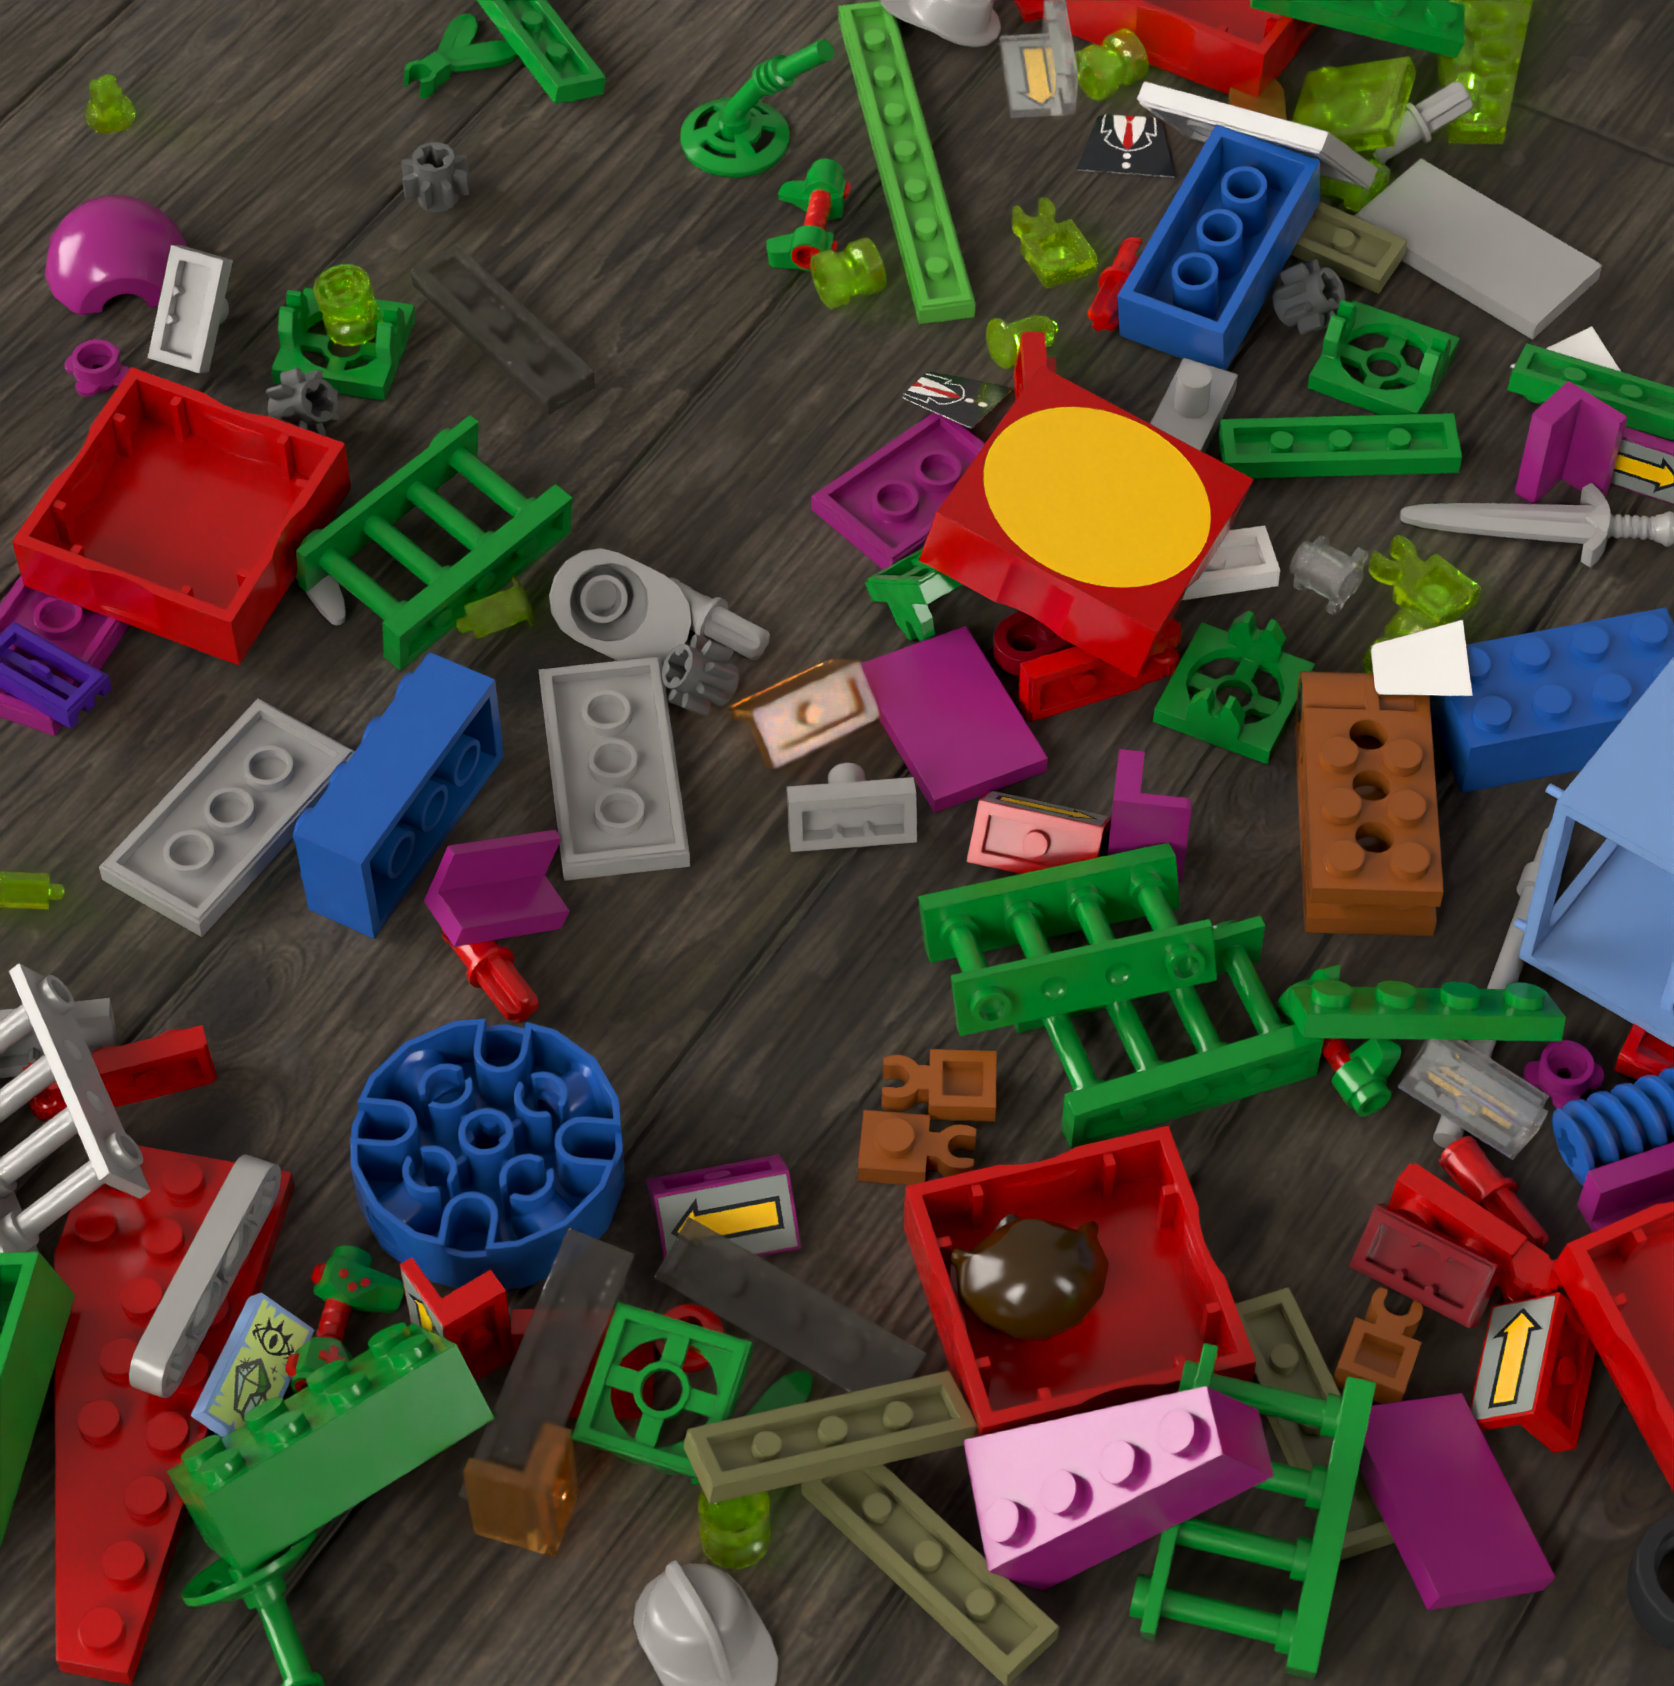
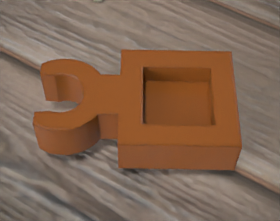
[882,1049,996,1122]
[858,1110,977,1185]
[1333,1287,1423,1404]

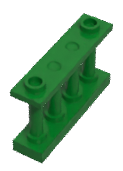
[296,415,573,671]
[918,842,1217,1036]
[1014,915,1324,1150]
[1129,1343,1376,1680]

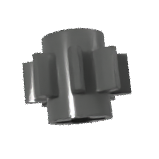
[401,142,470,212]
[1273,259,1345,335]
[266,368,340,436]
[662,635,739,716]

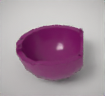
[45,194,187,316]

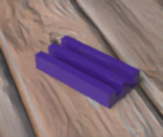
[0,621,112,729]

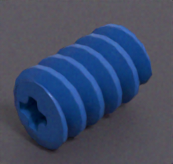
[1552,1067,1674,1186]

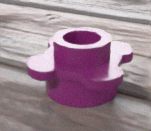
[64,339,130,397]
[1523,1040,1604,1110]

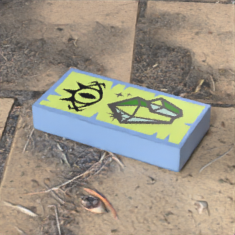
[190,1293,314,1438]

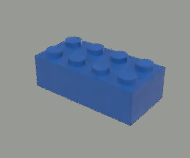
[1117,124,1320,370]
[1429,607,1674,793]
[293,652,504,939]

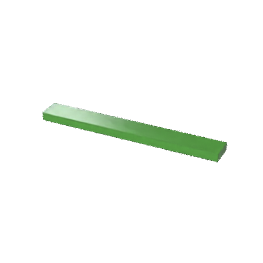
[839,1,975,324]

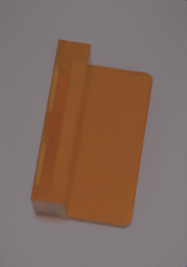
[728,658,881,768]
[463,1422,579,1557]

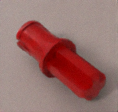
[1087,237,1148,332]
[441,929,539,1024]
[1438,1136,1549,1250]

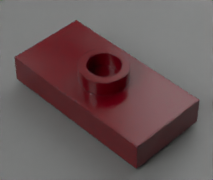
[1349,1203,1505,1328]

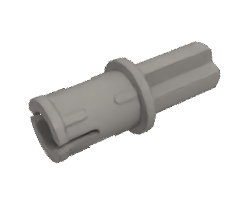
[1363,82,1473,165]
[669,578,770,660]

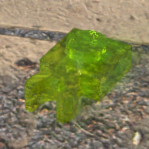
[1012,197,1097,289]
[1368,535,1481,629]

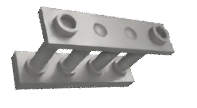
[0,963,151,1253]

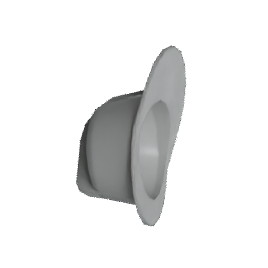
[880,0,1001,47]
[549,548,692,663]
[633,1560,778,1686]

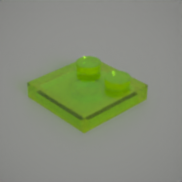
[1292,56,1416,152]

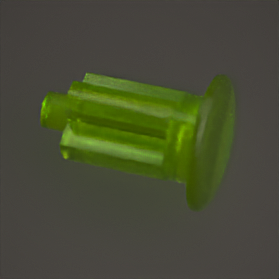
[85,74,135,134]
[986,314,1058,369]
[456,576,535,639]
[0,871,65,909]

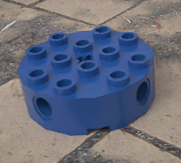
[350,1018,626,1289]

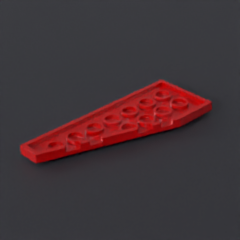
[54,1145,295,1685]

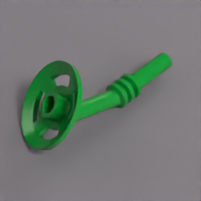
[680,39,834,178]
[181,1530,324,1686]

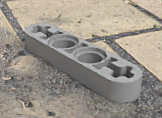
[129,1154,281,1398]

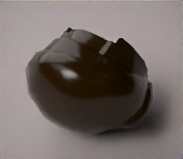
[950,1214,1109,1341]

